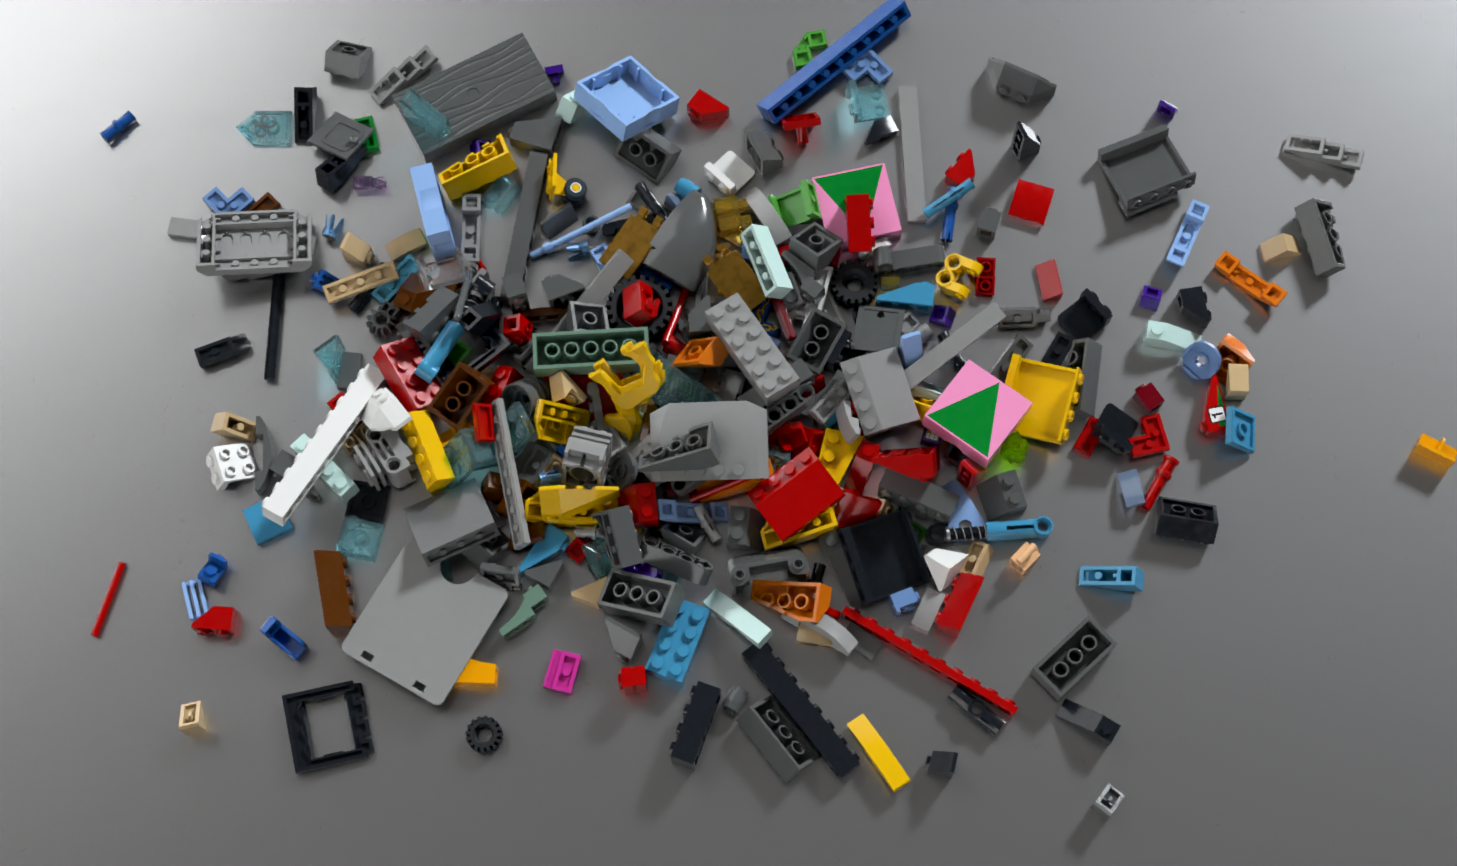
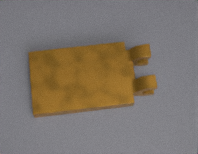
[599,205,664,281]
[702,242,768,311]

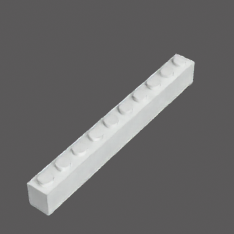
[261,363,388,527]

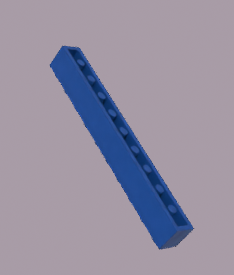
[756,0,911,124]

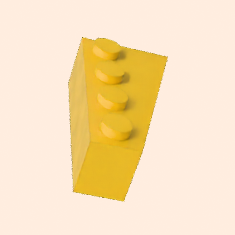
[438,133,517,201]
[819,428,864,487]

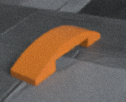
[1214,250,1288,307]

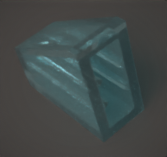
[399,88,450,141]

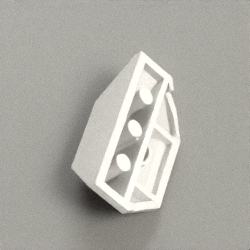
[360,387,412,431]

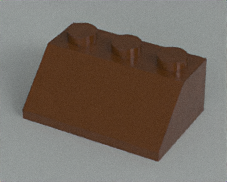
[427,362,496,431]

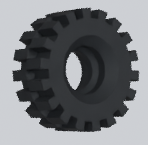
[831,259,878,309]

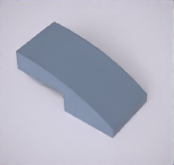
[1118,468,1146,509]

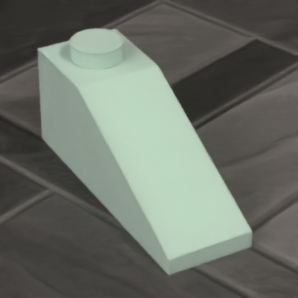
[1143,320,1202,352]

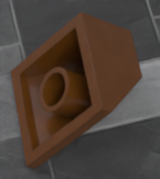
[393,272,447,313]

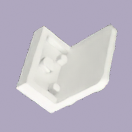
[704,151,755,198]
[206,442,258,491]

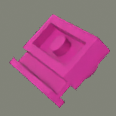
[543,649,582,695]

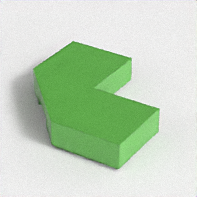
[792,29,828,70]

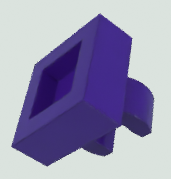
[544,64,564,84]

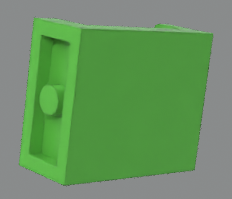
[768,179,822,229]

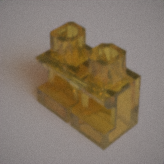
[713,195,752,238]

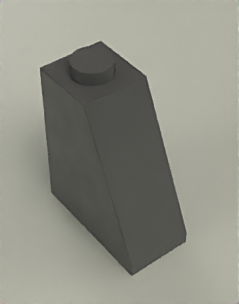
[507,117,564,157]

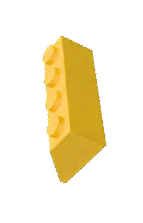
[402,410,455,496]

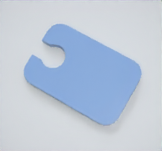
[941,481,985,543]

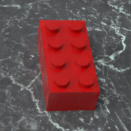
[373,336,442,414]

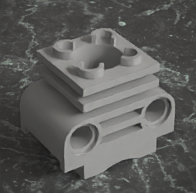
[562,425,612,490]
[353,428,418,491]

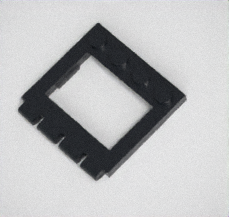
[414,295,513,383]
[282,680,375,774]

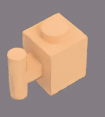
[1008,542,1041,575]

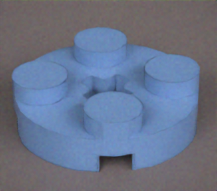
[1182,340,1222,379]

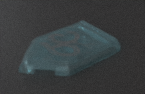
[236,111,292,146]

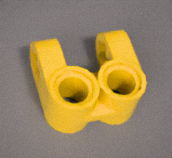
[936,253,984,300]

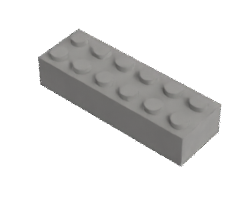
[705,292,800,408]

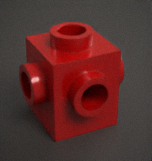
[503,313,533,344]

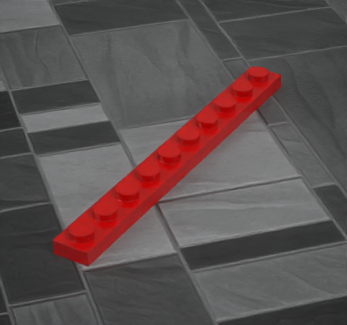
[841,606,1018,718]

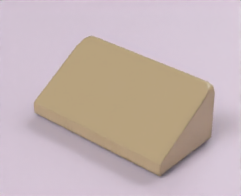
[957,540,994,576]

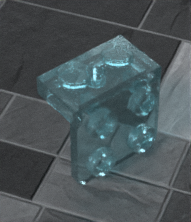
[845,80,890,123]

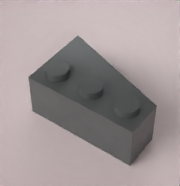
[402,285,459,347]
[591,505,643,569]

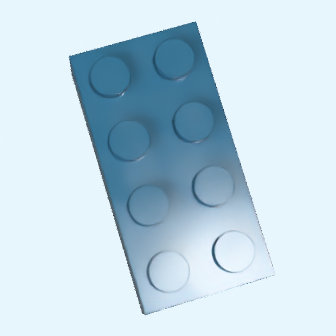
[645,600,711,687]

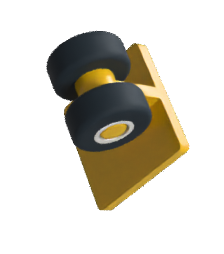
[545,153,587,207]

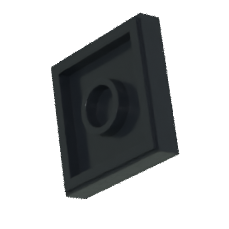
[345,480,392,524]

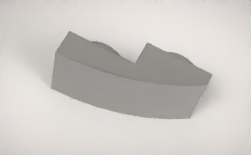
[835,400,861,445]
[911,586,946,632]

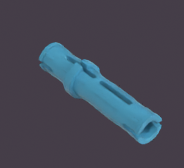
[922,178,975,219]

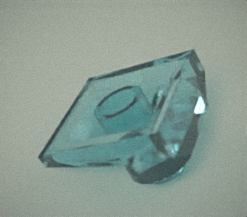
[336,516,385,562]

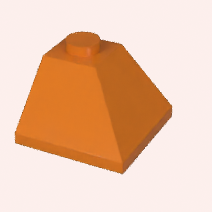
[1205,333,1255,385]
[671,336,729,368]

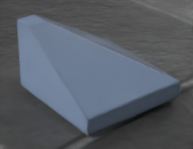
[664,192,683,209]

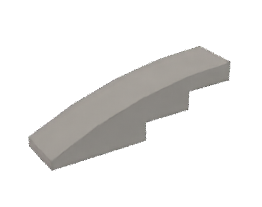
[368,45,439,105]
[1284,133,1364,170]

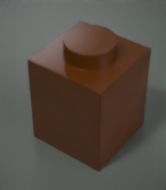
[481,471,504,503]

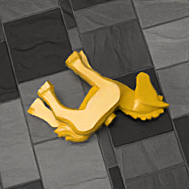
[588,340,665,441]

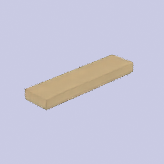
[322,260,400,305]

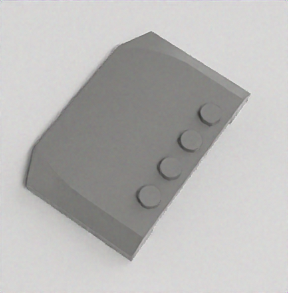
[196,209,312,276]
[650,401,769,482]

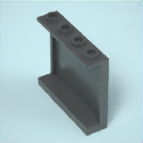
[1097,124,1196,210]
[403,478,500,567]

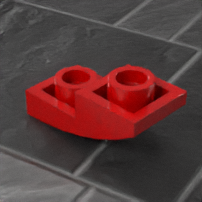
[975,257,996,295]

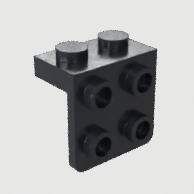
[1057,288,1113,340]
[1090,403,1138,455]

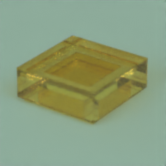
[880,277,901,291]

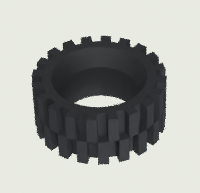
[606,275,673,344]

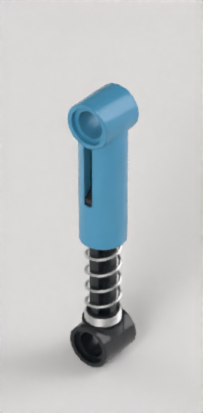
[414,274,496,384]
[925,516,1053,546]

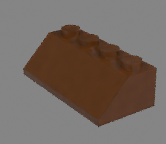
[314,550,357,635]

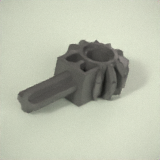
[366,297,402,339]

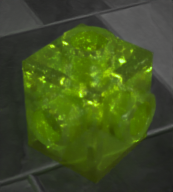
[1000,431,1030,464]

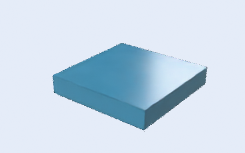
[1225,406,1256,454]
[242,501,294,545]

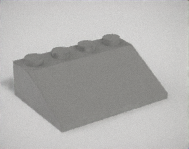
[840,347,920,438]

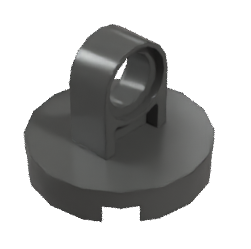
[607,452,645,490]

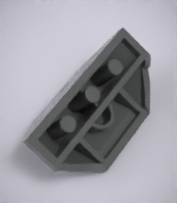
[987,57,1057,104]

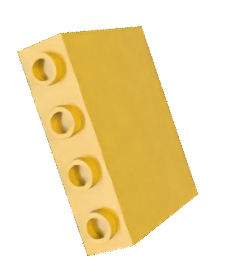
[1005,354,1084,445]

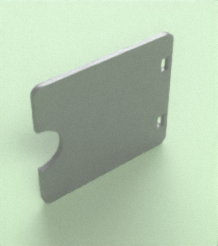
[342,538,508,706]

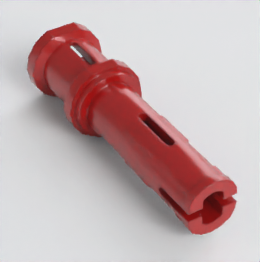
[1140,454,1179,511]

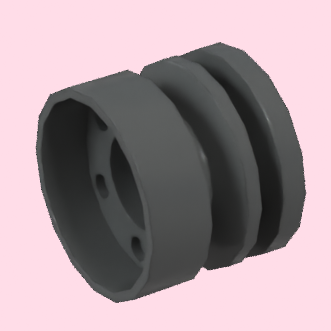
[500,375,552,422]

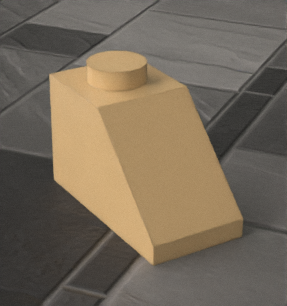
[340,231,375,269]
[210,411,256,442]

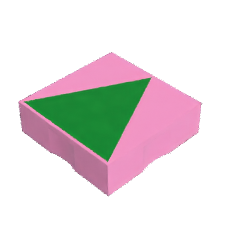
[812,163,902,251]
[922,360,1032,469]

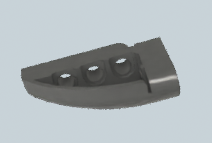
[643,190,717,293]

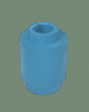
[674,178,702,198]

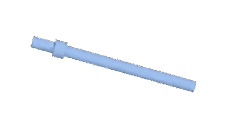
[530,203,633,259]

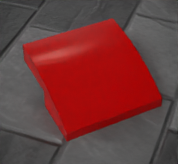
[1008,179,1055,225]
[834,489,882,528]

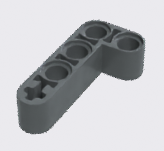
[872,244,946,277]
[639,529,714,586]

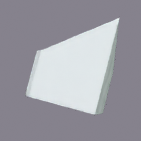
[924,548,969,592]

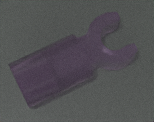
[353,176,387,190]

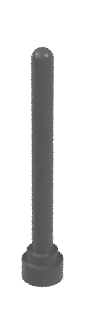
[453,261,479,321]

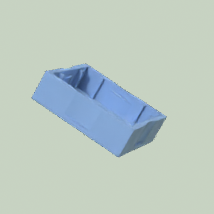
[573,55,680,142]
[409,162,459,264]

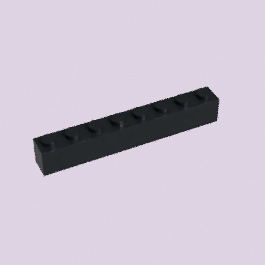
[741,642,860,781]

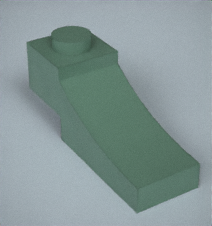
[498,584,549,640]

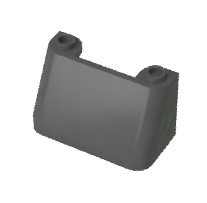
[727,546,810,597]

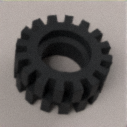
[466,716,503,754]

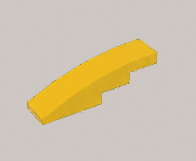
[847,714,911,792]

